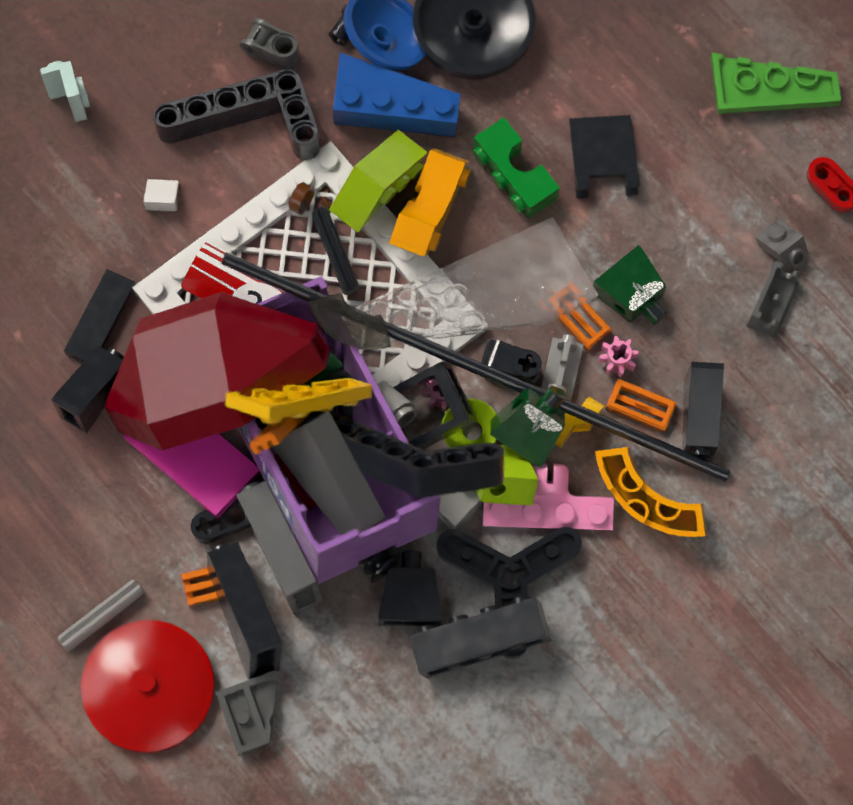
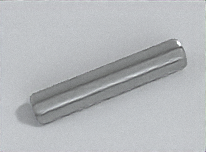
[58,579,144,651]

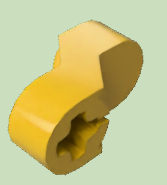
[555,396,605,448]

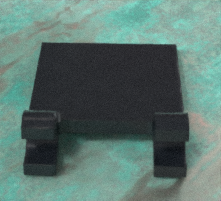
[569,115,640,198]

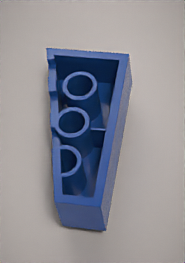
[333,53,460,137]

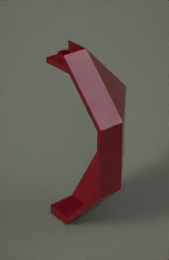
[104,292,331,450]

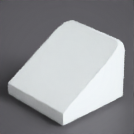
[144,179,179,211]

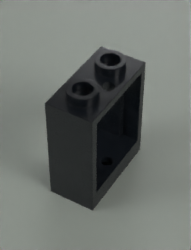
[393,361,478,450]

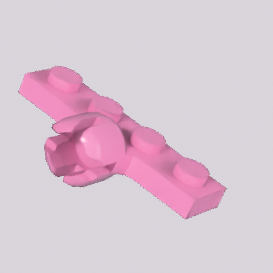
[483,462,614,530]

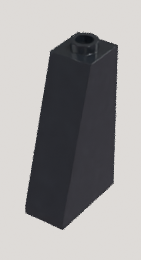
[207,542,282,680]

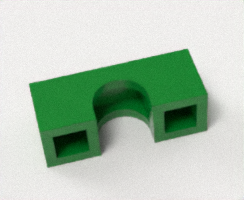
[472,117,560,219]

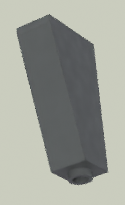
[271,411,386,536]
[236,481,323,615]

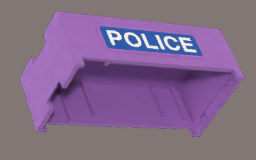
[238,276,441,584]

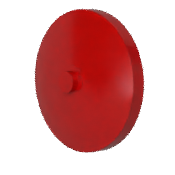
[81,620,215,753]

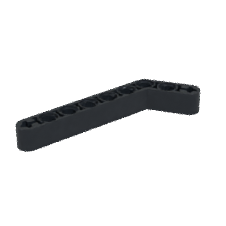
[255,411,504,498]

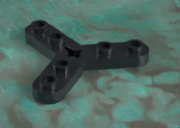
[436,527,582,659]

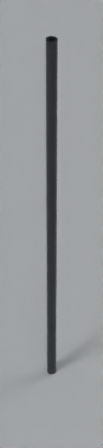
[221,252,730,482]

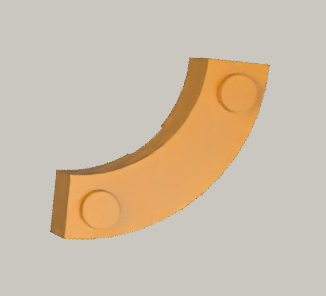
[389,149,471,257]
[595,447,708,537]

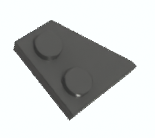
[216,670,278,756]

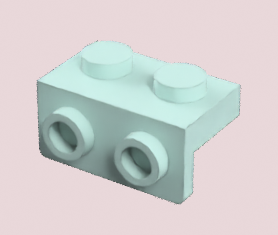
[40,61,90,122]

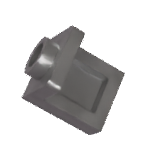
[756,219,809,273]

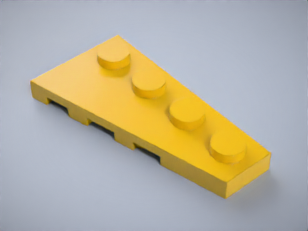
[226,378,372,424]

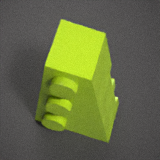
[329,130,428,233]

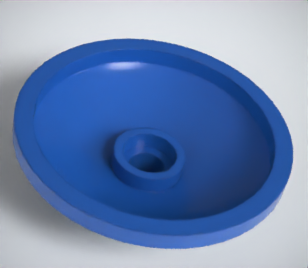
[344,0,424,70]

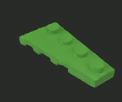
[710,53,841,114]

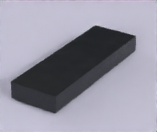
[64,269,136,362]

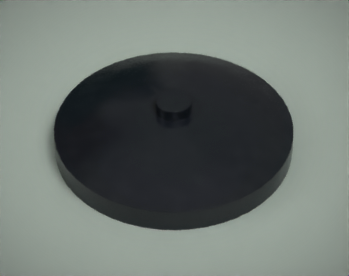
[413,0,536,80]

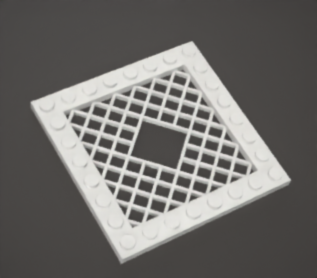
[132,141,488,387]

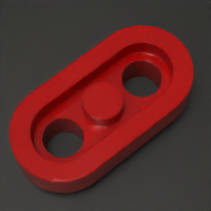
[806,157,853,212]

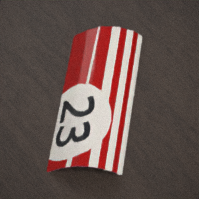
[181,241,284,304]

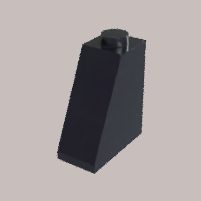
[51,346,124,434]
[682,362,724,459]

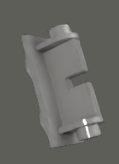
[541,335,584,401]

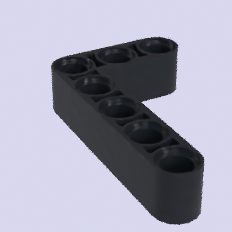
[153,69,321,160]

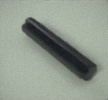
[312,207,359,295]

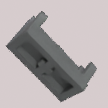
[747,260,800,338]

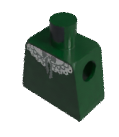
[591,245,668,325]
[490,385,566,468]

